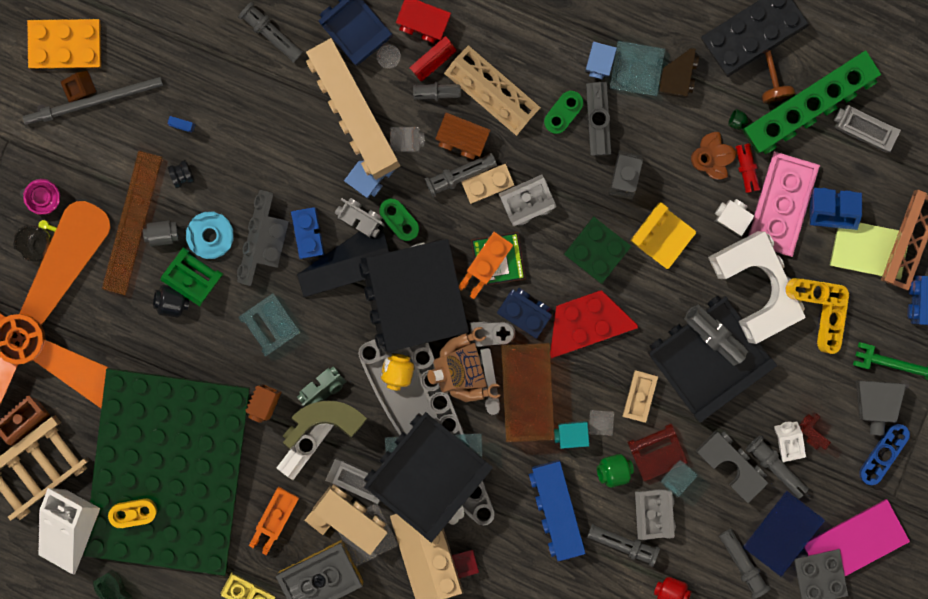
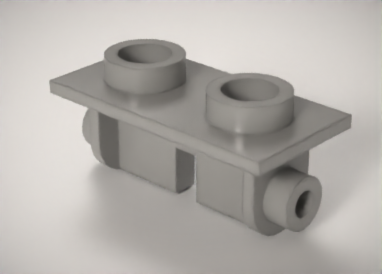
[335,198,386,238]

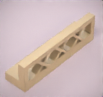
[444,45,541,136]

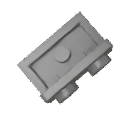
[499,175,557,226]
[635,489,676,540]

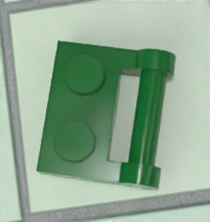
[160,247,223,306]

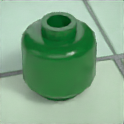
[597,454,634,488]

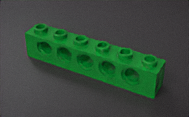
[742,50,881,155]

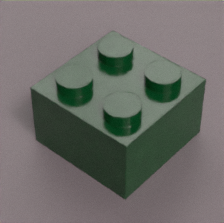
[563,216,631,284]

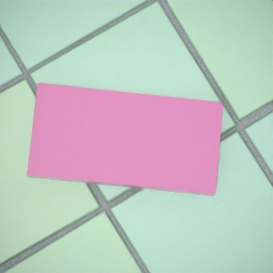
[748,152,820,257]

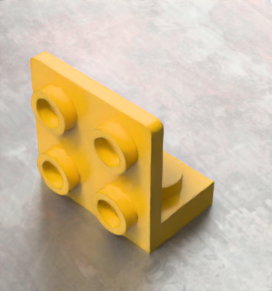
[630,202,696,269]

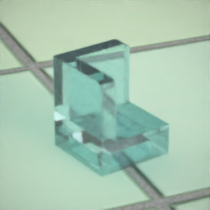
[659,460,698,497]

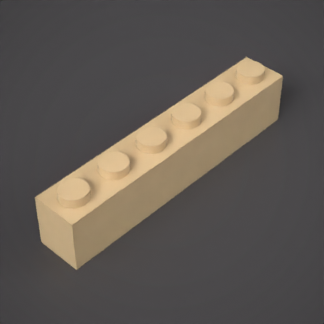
[306,38,401,180]

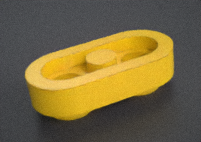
[108,499,157,528]

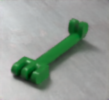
[853,342,928,380]

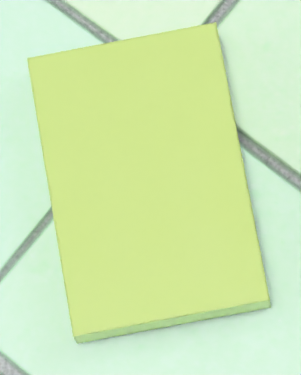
[829,223,908,280]

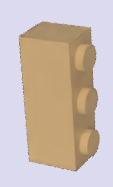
[313,486,388,555]

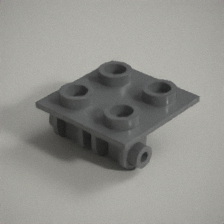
[794,549,848,599]

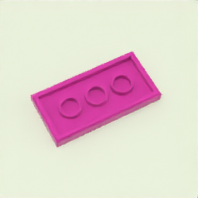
[802,499,910,576]

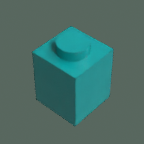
[554,421,589,449]

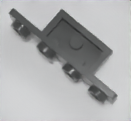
[237,190,289,286]

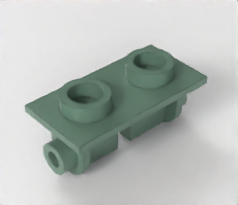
[297,366,347,407]

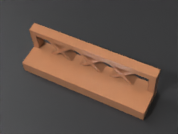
[881,190,928,290]

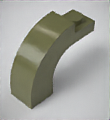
[283,401,367,450]

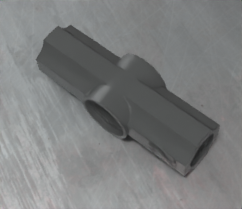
[586,82,611,156]
[684,304,748,366]

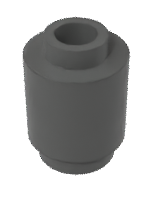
[143,220,179,247]

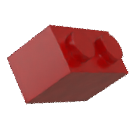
[396,0,451,44]

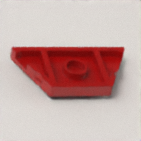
[550,290,638,358]

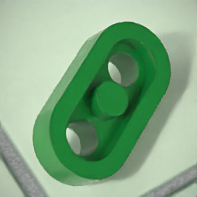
[544,91,583,134]
[379,199,419,241]

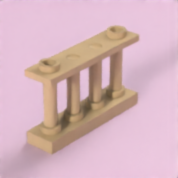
[0,415,90,521]

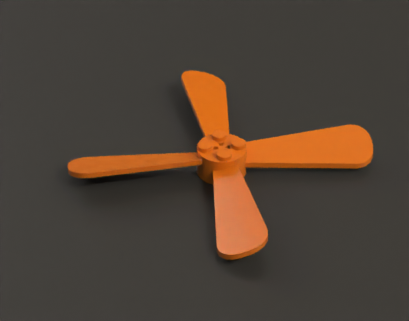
[0,201,110,408]

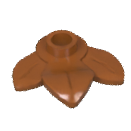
[691,132,737,180]

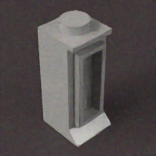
[834,105,901,153]
[325,457,379,504]

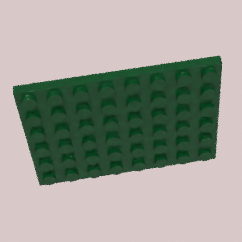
[84,368,250,576]

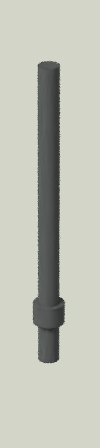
[23,77,163,125]

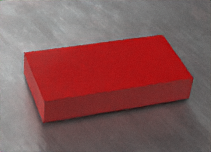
[410,36,457,82]

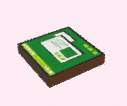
[471,232,526,286]

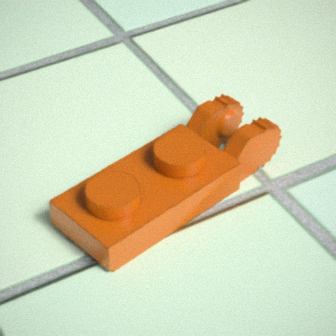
[459,232,513,299]
[249,486,300,556]

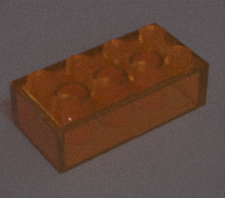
[501,342,554,442]

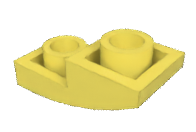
[220,573,275,599]

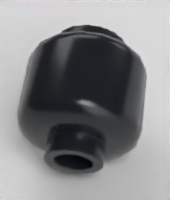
[153,285,189,318]

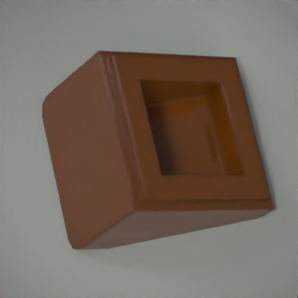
[60,71,96,103]

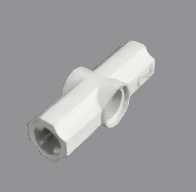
[277,424,334,480]

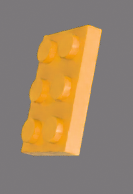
[27,19,101,69]

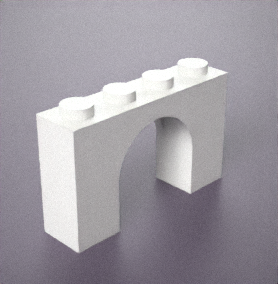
[708,231,806,344]

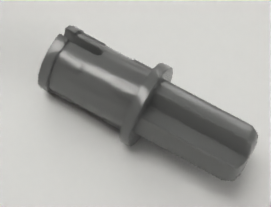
[413,82,461,101]

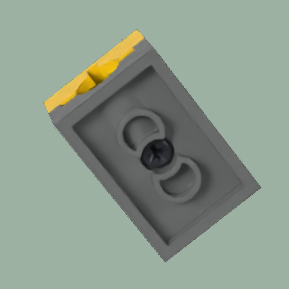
[276,540,364,599]

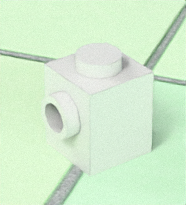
[715,199,754,236]

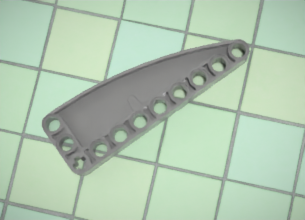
[358,339,495,526]

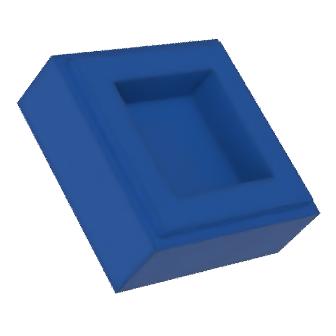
[167,116,195,133]

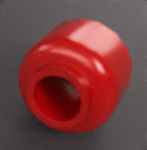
[654,577,691,599]

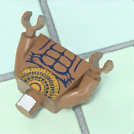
[427,327,501,402]

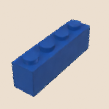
[529,460,585,561]

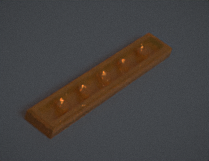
[102,151,163,295]

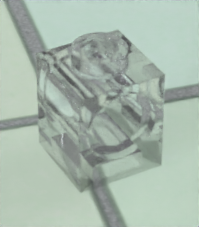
[390,127,425,152]

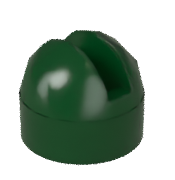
[728,109,748,130]

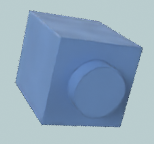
[585,42,616,80]

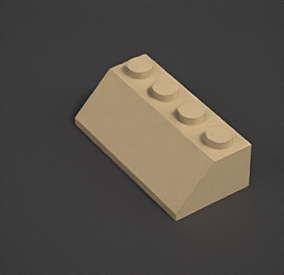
[390,514,464,599]

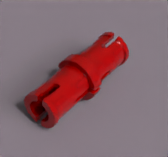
[735,143,761,193]

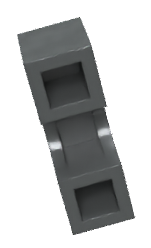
[695,430,768,503]

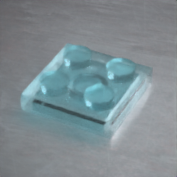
[609,41,665,97]

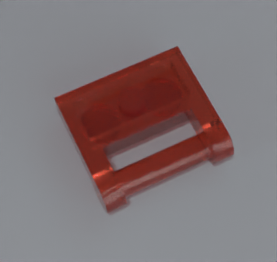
[627,424,688,482]

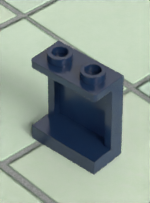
[318,0,393,67]

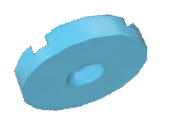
[186,212,234,259]

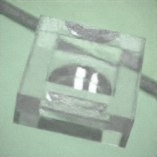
[588,410,614,436]

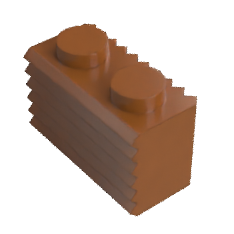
[435,113,490,160]
[245,384,282,423]
[0,396,50,446]

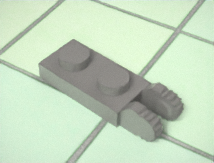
[478,347,500,415]

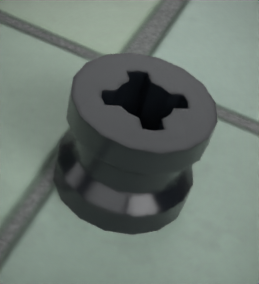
[168,160,195,189]

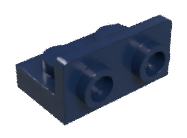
[497,288,552,339]

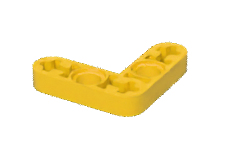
[786,278,849,354]

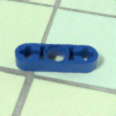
[859,423,910,485]

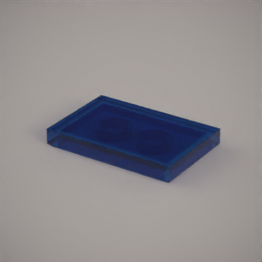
[743,491,825,577]

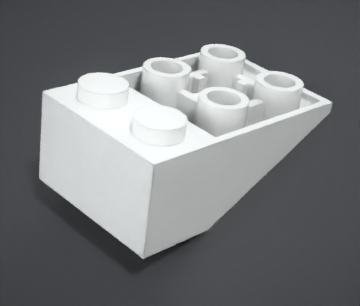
[39,488,100,575]

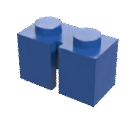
[810,188,862,230]
[291,207,325,259]

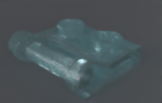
[238,293,301,357]

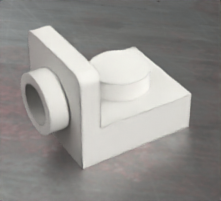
[774,422,806,462]

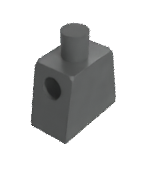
[608,150,643,200]
[856,380,906,435]

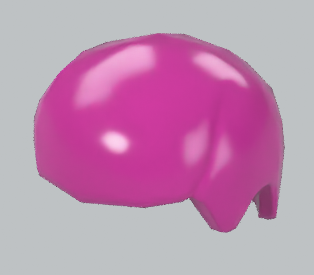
[23,178,60,215]

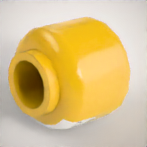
[381,353,415,391]

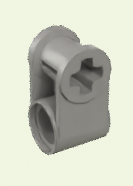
[469,322,516,347]

